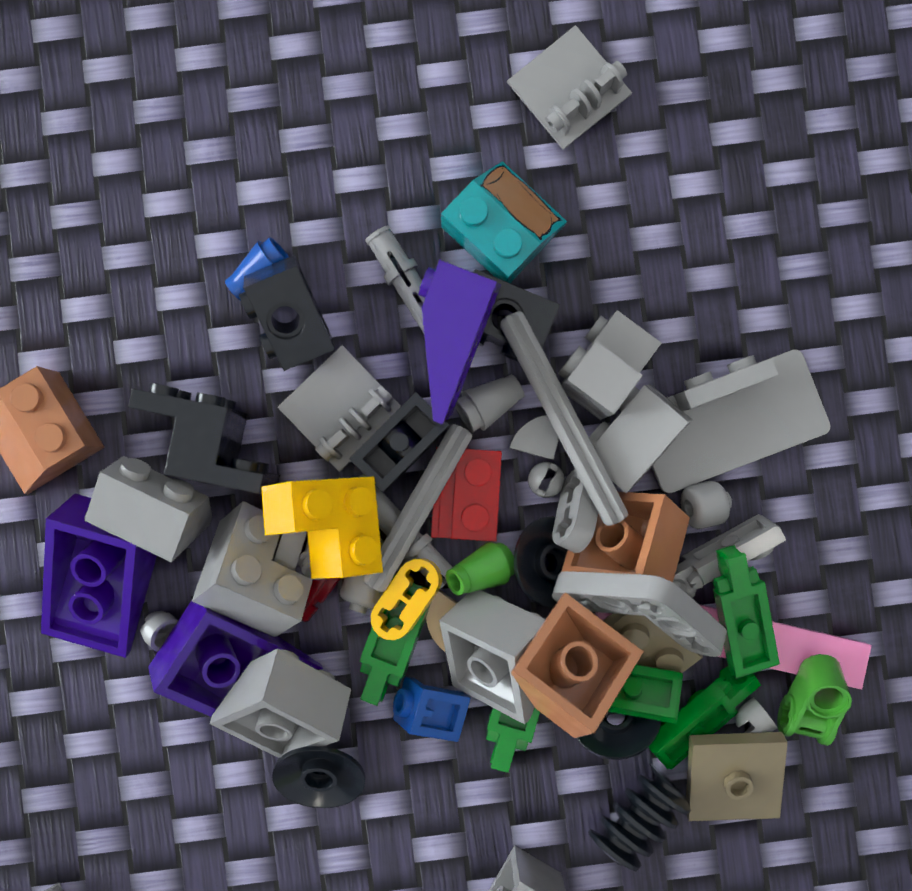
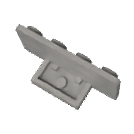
[652,350,831,493]

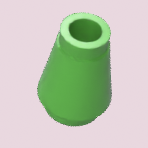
[446,542,515,596]

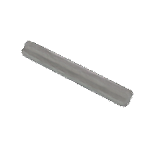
[364,424,472,592]

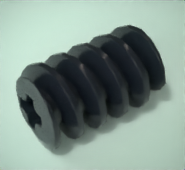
[588,763,691,871]

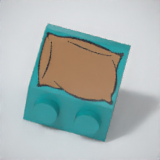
[441,161,567,283]

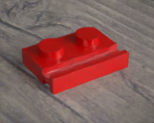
[431,447,502,542]

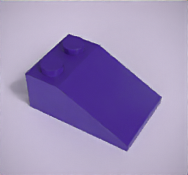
[419,260,501,424]
[41,493,157,658]
[148,600,323,717]

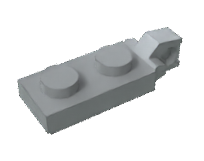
[673,514,786,598]

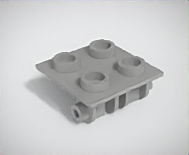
[507,25,632,150]
[278,345,401,472]

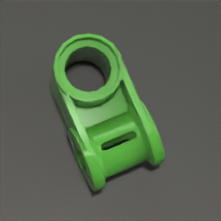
[777,654,852,746]

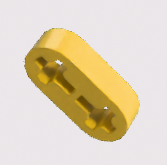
[371,558,442,640]

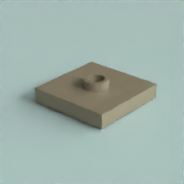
[686,732,788,821]

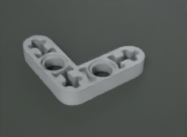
[552,571,727,657]

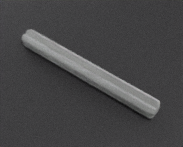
[500,311,628,526]

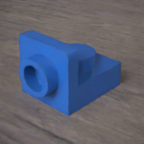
[393,676,471,742]

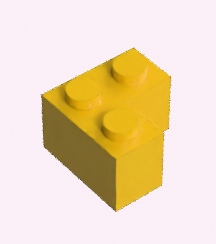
[261,476,383,579]

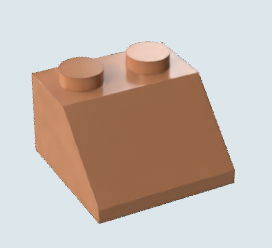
[0,366,105,494]
[561,492,690,582]
[510,592,644,738]

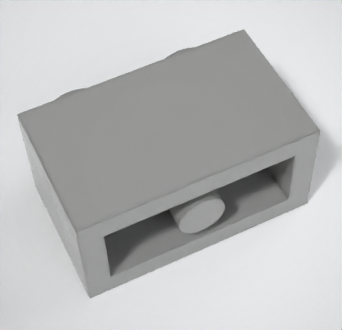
[589,384,693,493]

